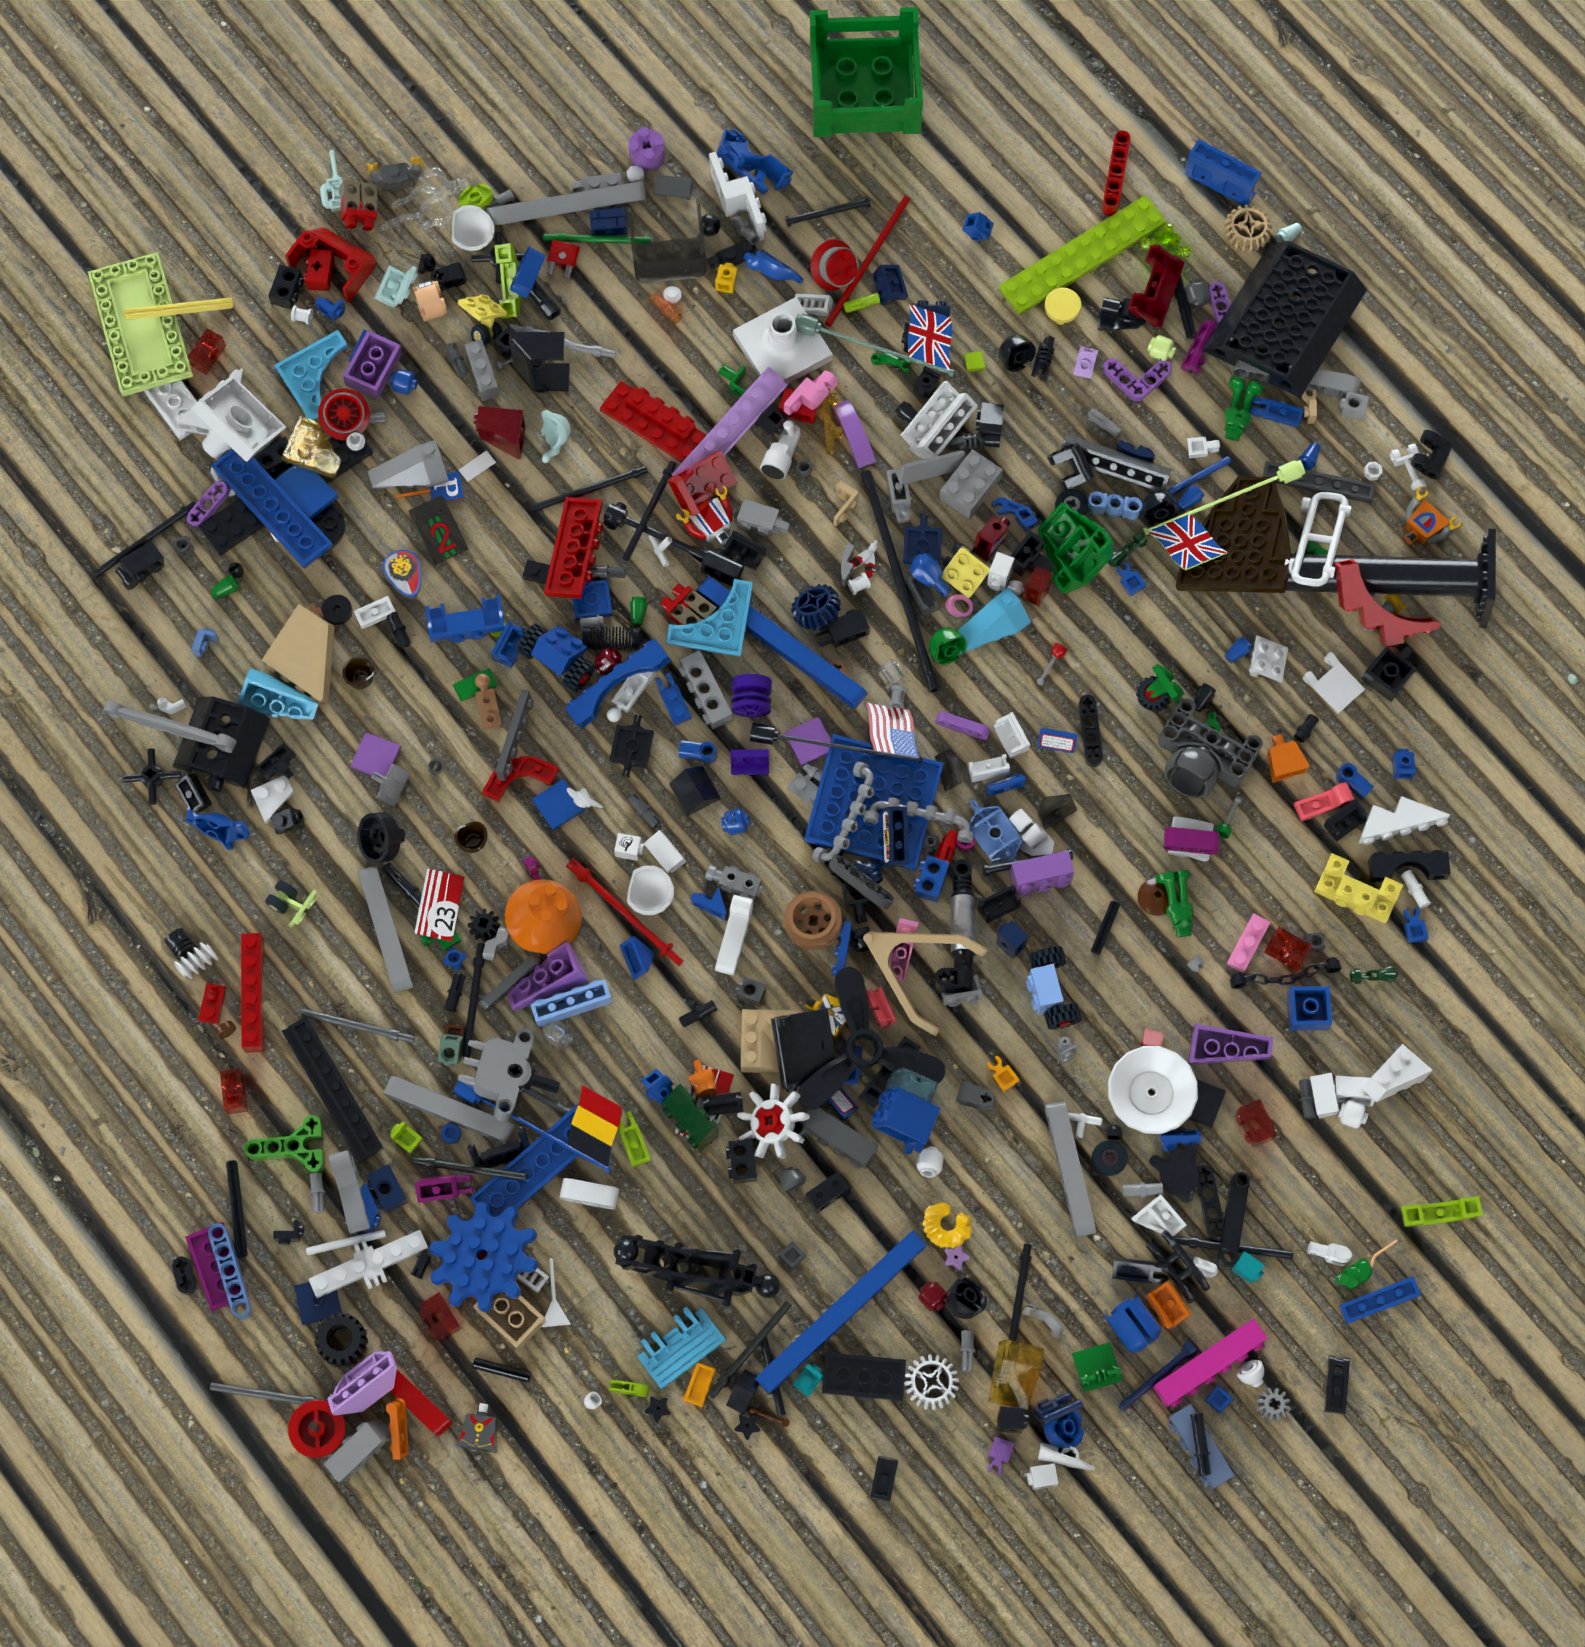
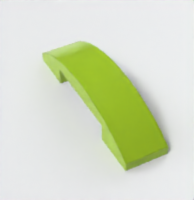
[495,243,521,319]
[1401,1196,1483,1227]

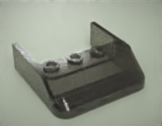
[627,200,707,283]

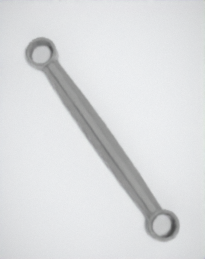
[102,700,237,753]

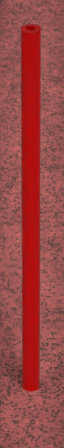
[825,196,910,327]

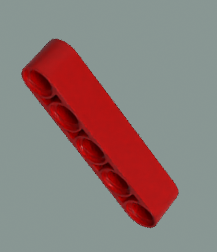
[1102,130,1131,216]
[390,1370,453,1438]

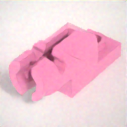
[784,371,838,416]

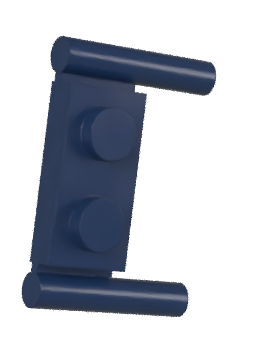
[1032,1392,1083,1424]

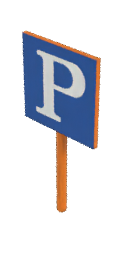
[396,471,464,504]

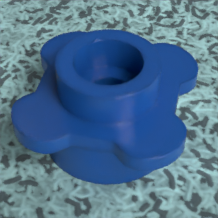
[443,948,466,970]

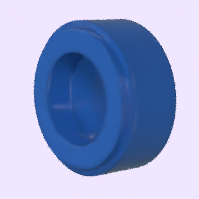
[441,1123,461,1144]

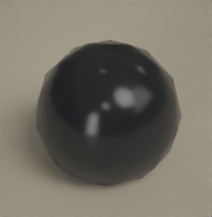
[698,214,721,237]

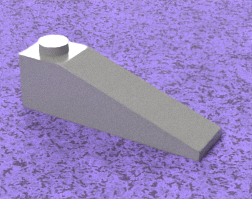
[367,440,449,488]

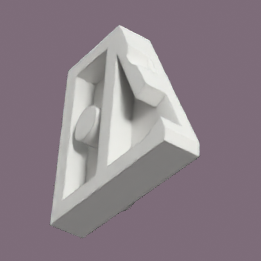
[1131,1194,1187,1236]

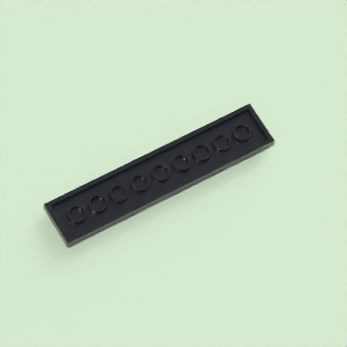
[199,437,373,556]

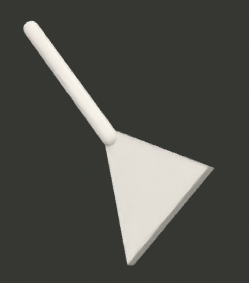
[542,1258,571,1327]

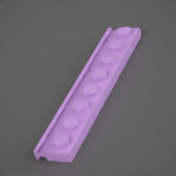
[671,366,788,476]

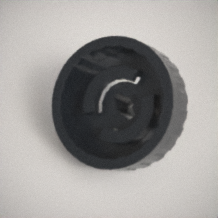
[357,812,406,863]

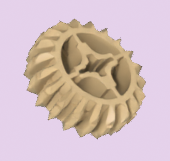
[1224,204,1273,252]

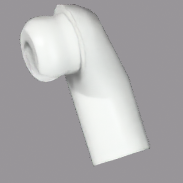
[157,698,187,714]

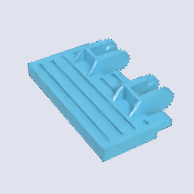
[637,1306,726,1390]

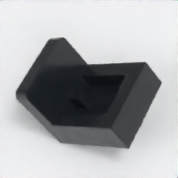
[272,808,305,835]
[273,1219,304,1245]

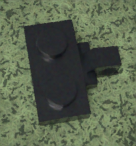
[255,743,296,781]

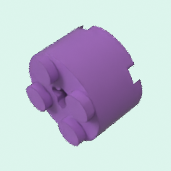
[629,127,665,171]

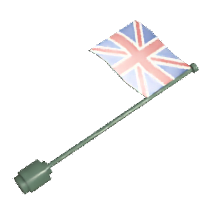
[795,304,955,377]

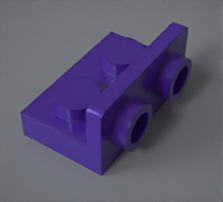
[731,749,769,775]

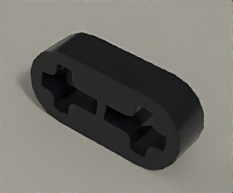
[172,1256,196,1295]

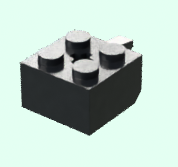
[1361,647,1417,702]

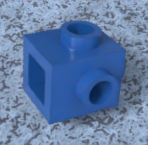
[962,212,994,242]
[641,1069,674,1105]

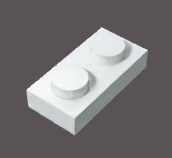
[354,596,396,629]

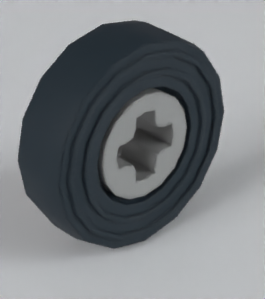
[1055,489,1088,516]

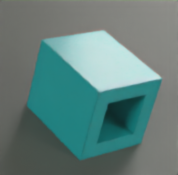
[1231,1251,1265,1285]

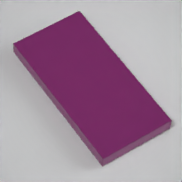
[185,1222,250,1312]

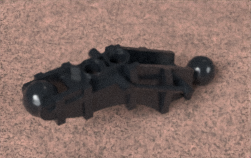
[613,1235,780,1307]

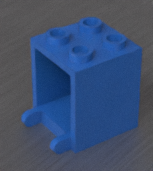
[871,1088,940,1154]

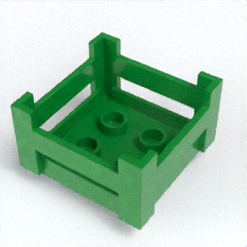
[810,7,923,137]

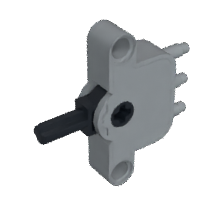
[458,1028,560,1122]

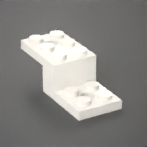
[709,152,767,241]

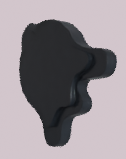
[1149,1144,1200,1203]

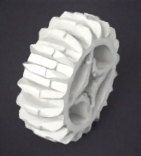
[904,1354,959,1410]

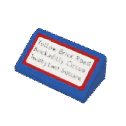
[1037,728,1078,753]
[827,1088,859,1121]

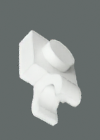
[1187,437,1220,458]

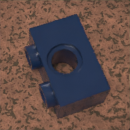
[367,1164,408,1214]

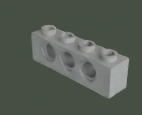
[678,650,733,730]

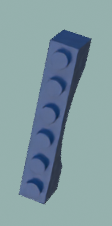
[565,639,672,729]

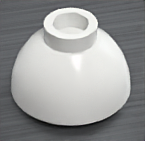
[1237,1360,1264,1387]

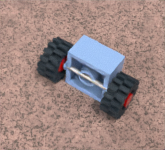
[1026,946,1082,1030]

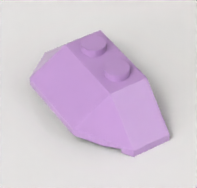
[328,1351,397,1415]

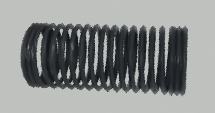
[582,625,641,651]

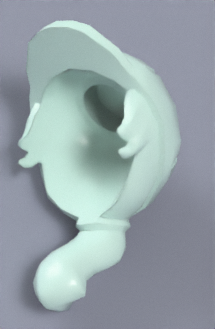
[541,410,571,463]

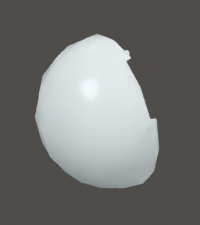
[452,205,494,252]
[627,866,674,915]

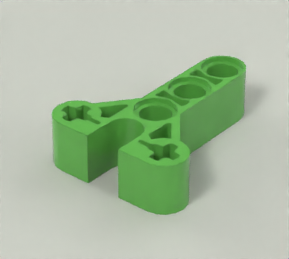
[244,1115,325,1173]

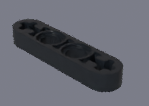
[1078,695,1103,767]
[1197,1165,1224,1242]

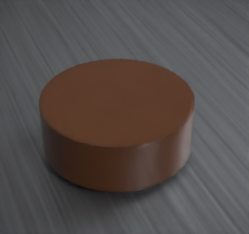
[216,1021,236,1039]

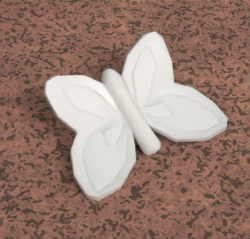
[567,788,603,808]

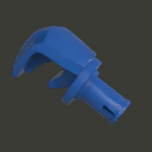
[909,552,951,597]

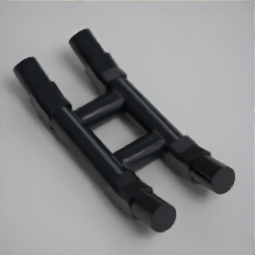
[1146,1230,1210,1303]

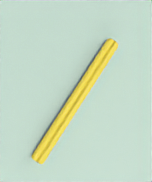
[124,298,233,320]

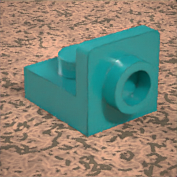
[792,1364,823,1397]

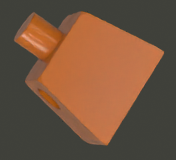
[1267,734,1310,783]

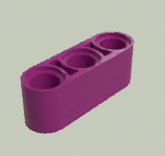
[1164,827,1220,855]

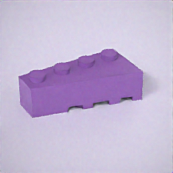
[1188,1024,1274,1065]

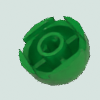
[929,627,968,665]

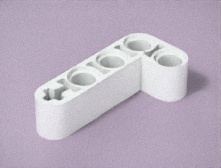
[715,895,753,976]

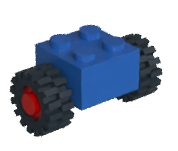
[516,623,595,693]

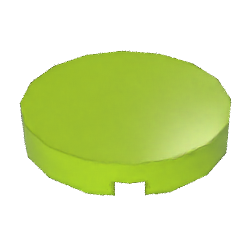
[458,184,494,210]

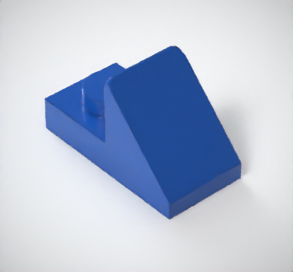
[690,888,727,921]

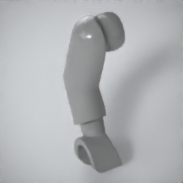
[1022,1304,1063,1338]

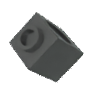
[735,977,767,1007]

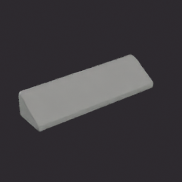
[896,450,965,485]

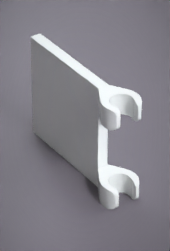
[1303,652,1365,714]

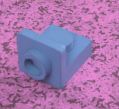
[192,628,219,657]

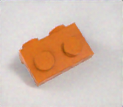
[1145,1281,1192,1329]

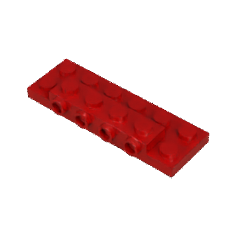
[600,381,707,463]
[544,497,603,599]

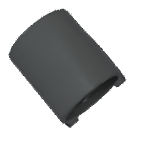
[956,1082,995,1111]

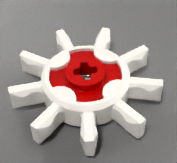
[737,1084,810,1159]

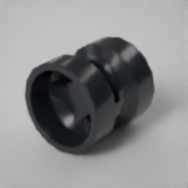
[851,927,870,952]

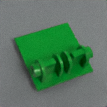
[1072,1342,1122,1392]

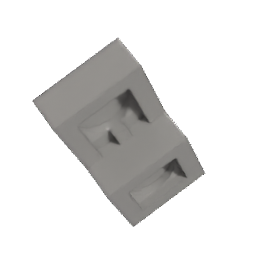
[841,543,854,587]

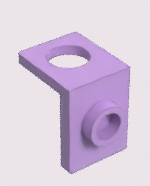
[1073,346,1098,379]

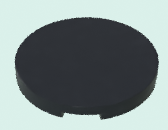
[311,503,345,550]

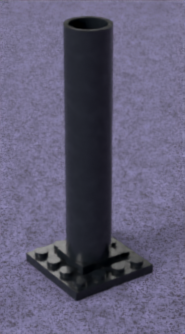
[1286,529,1496,628]

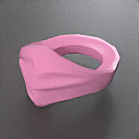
[945,594,973,618]

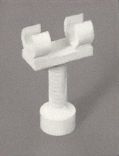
[1390,444,1427,493]

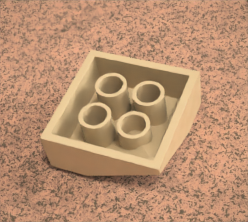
[741,1009,801,1073]

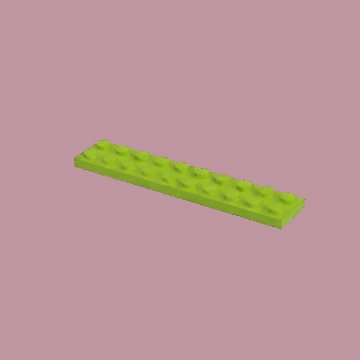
[999,195,1167,316]

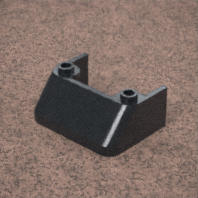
[509,331,570,393]

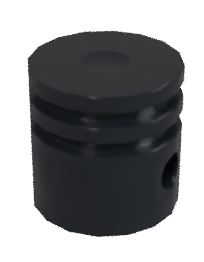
[164,928,197,961]

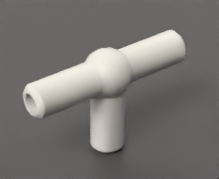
[649,535,672,567]
[1068,1112,1102,1139]

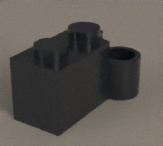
[975,402,1004,448]

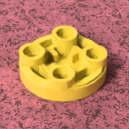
[1044,288,1081,325]

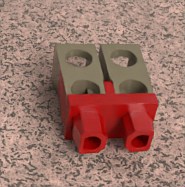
[339,180,378,231]
[660,584,717,625]

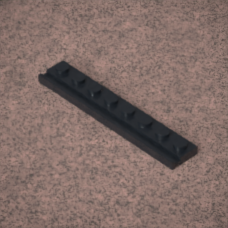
[281,1016,384,1163]

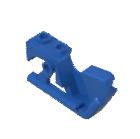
[716,129,793,195]

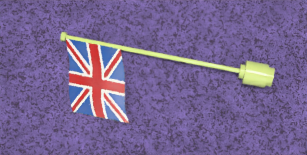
[1143,460,1306,570]

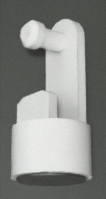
[760,420,801,480]

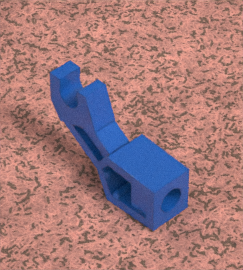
[991,497,1038,533]

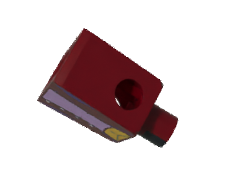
[972,517,1010,562]

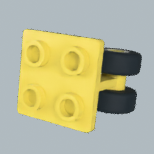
[457,294,507,346]
[941,543,990,598]

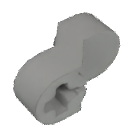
[483,926,510,961]

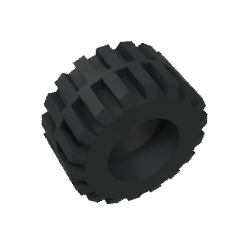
[314,1313,368,1367]

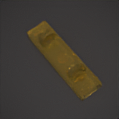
[820,393,843,454]

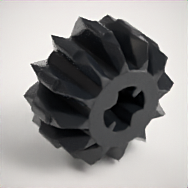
[468,909,501,942]

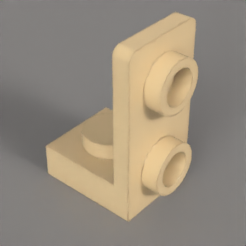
[834,480,859,527]

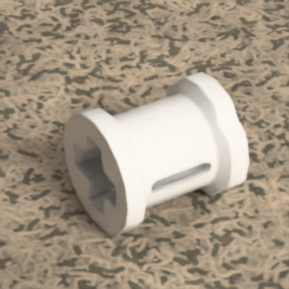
[291,305,313,325]
[847,573,871,595]

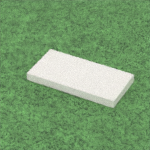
[144,380,197,440]

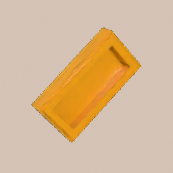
[683,1362,716,1408]

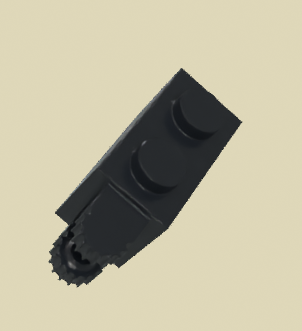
[813,609,870,648]

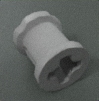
[888,685,908,709]

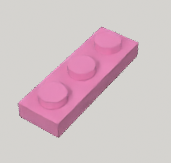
[1227,913,1271,973]

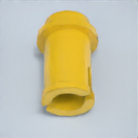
[1384,594,1407,614]

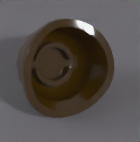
[342,657,376,690]
[454,821,488,853]

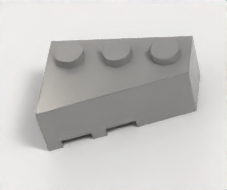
[324,1419,392,1483]

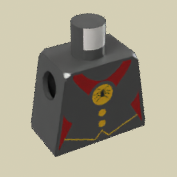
[456,1403,497,1453]

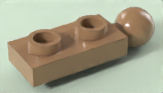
[475,674,502,730]

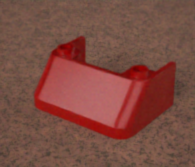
[285,227,376,303]

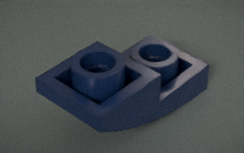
[1116,440,1156,463]

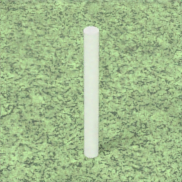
[306,1229,386,1255]

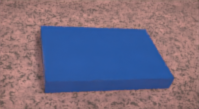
[275,459,339,519]

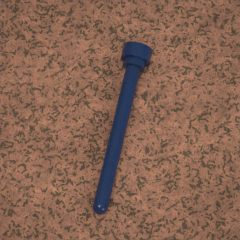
[1119,1340,1199,1411]

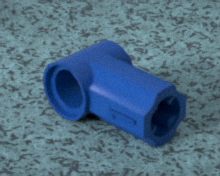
[679,740,718,764]
[1336,763,1374,799]

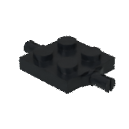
[609,715,654,778]

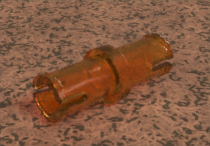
[649,292,682,324]

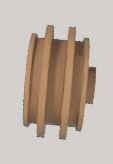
[784,891,843,950]

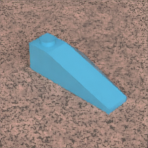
[958,588,1031,653]
[238,668,319,720]

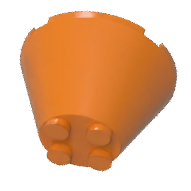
[505,879,582,954]

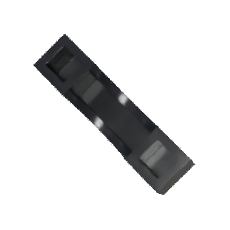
[1368,850,1451,882]

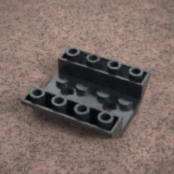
[172,696,270,788]

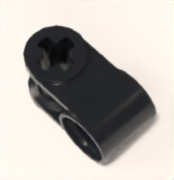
[431,262,467,291]

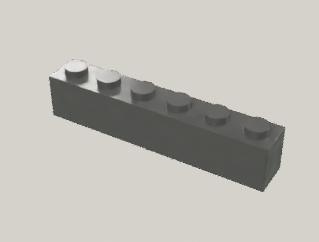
[1061,434,1172,491]

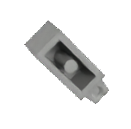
[886,469,911,523]
[737,499,790,536]

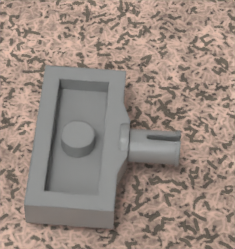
[371,764,410,807]

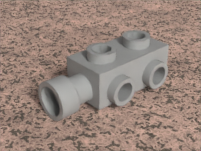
[705,865,763,900]

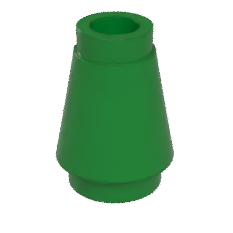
[210,575,240,599]
[630,597,648,625]

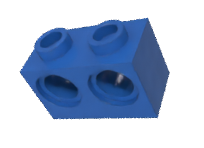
[913,855,950,903]

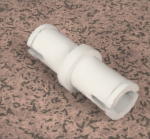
[1401,870,1431,909]

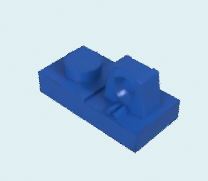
[1159,1130,1201,1152]

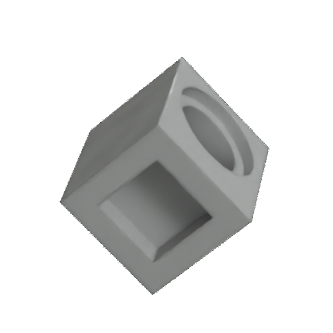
[1339,392,1369,421]

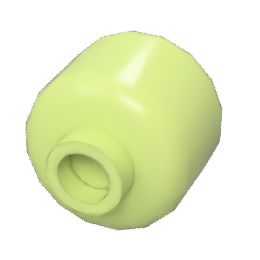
[1147,335,1176,361]

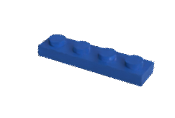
[1339,1276,1421,1325]

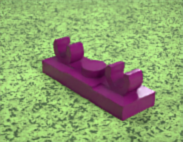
[1180,320,1217,373]

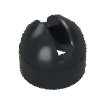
[228,562,244,579]
[1106,1124,1122,1140]

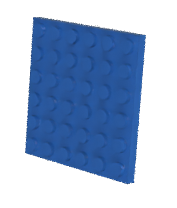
[804,734,944,871]

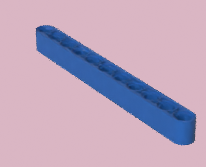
[696,577,868,709]
[755,1230,928,1394]

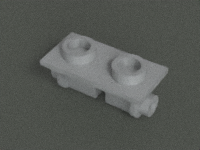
[1056,1037,1078,1063]

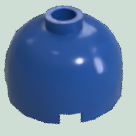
[1044,1407,1084,1448]

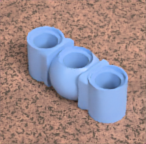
[1088,492,1142,520]

